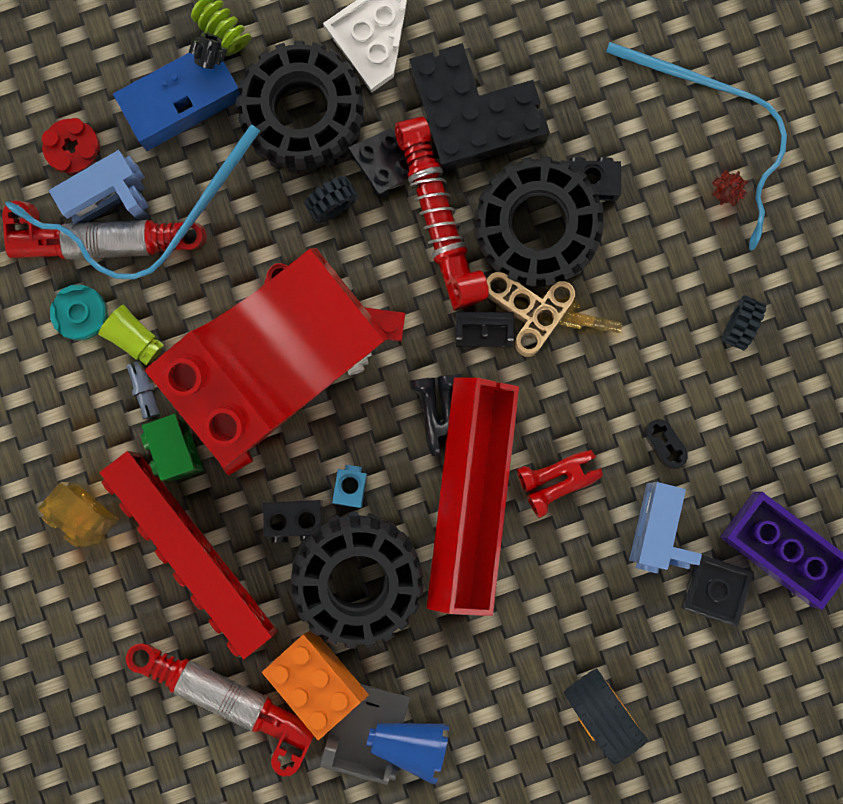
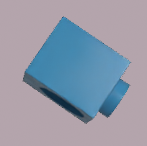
[332,465,368,508]

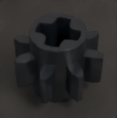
[189,33,227,69]

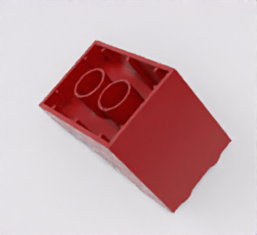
[144,248,388,468]

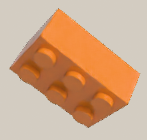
[262,631,369,740]

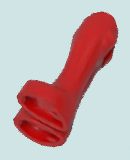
[516,450,603,519]

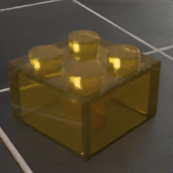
[38,482,119,547]

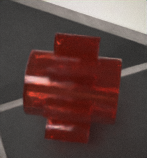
[712,170,748,207]

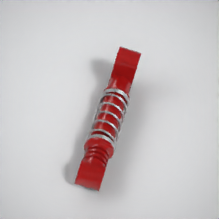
[394,116,489,311]

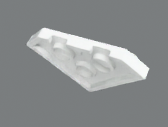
[323,0,407,93]

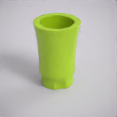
[98,304,164,366]

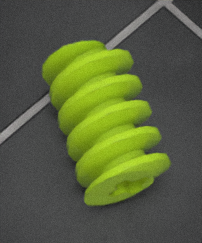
[191,0,252,56]

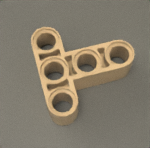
[487,272,575,357]

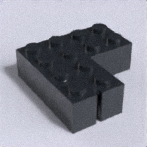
[409,43,550,173]

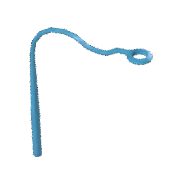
[606,42,787,251]
[5,124,260,280]

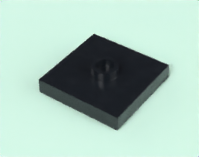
[681,555,754,627]

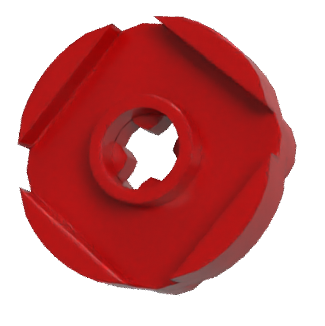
[42,118,100,176]

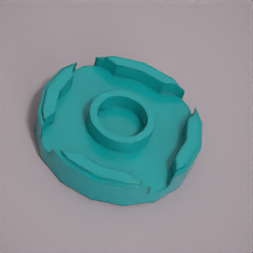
[50,285,108,341]

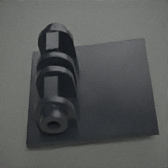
[348,128,410,198]

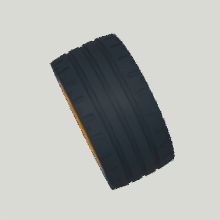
[563,668,648,765]

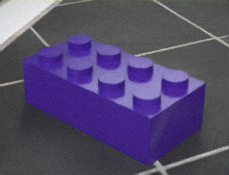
[720,492,843,610]

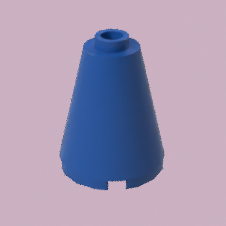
[366,723,449,784]

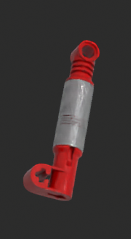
[2,201,207,260]
[126,643,314,777]

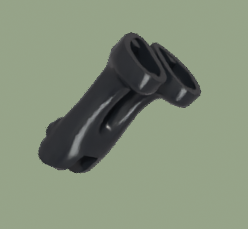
[409,374,463,456]

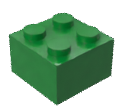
[141,414,204,482]

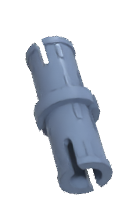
[126,361,161,420]

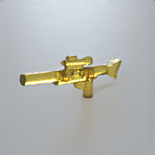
[495,289,622,339]

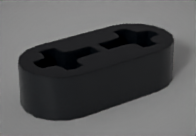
[644,419,688,469]

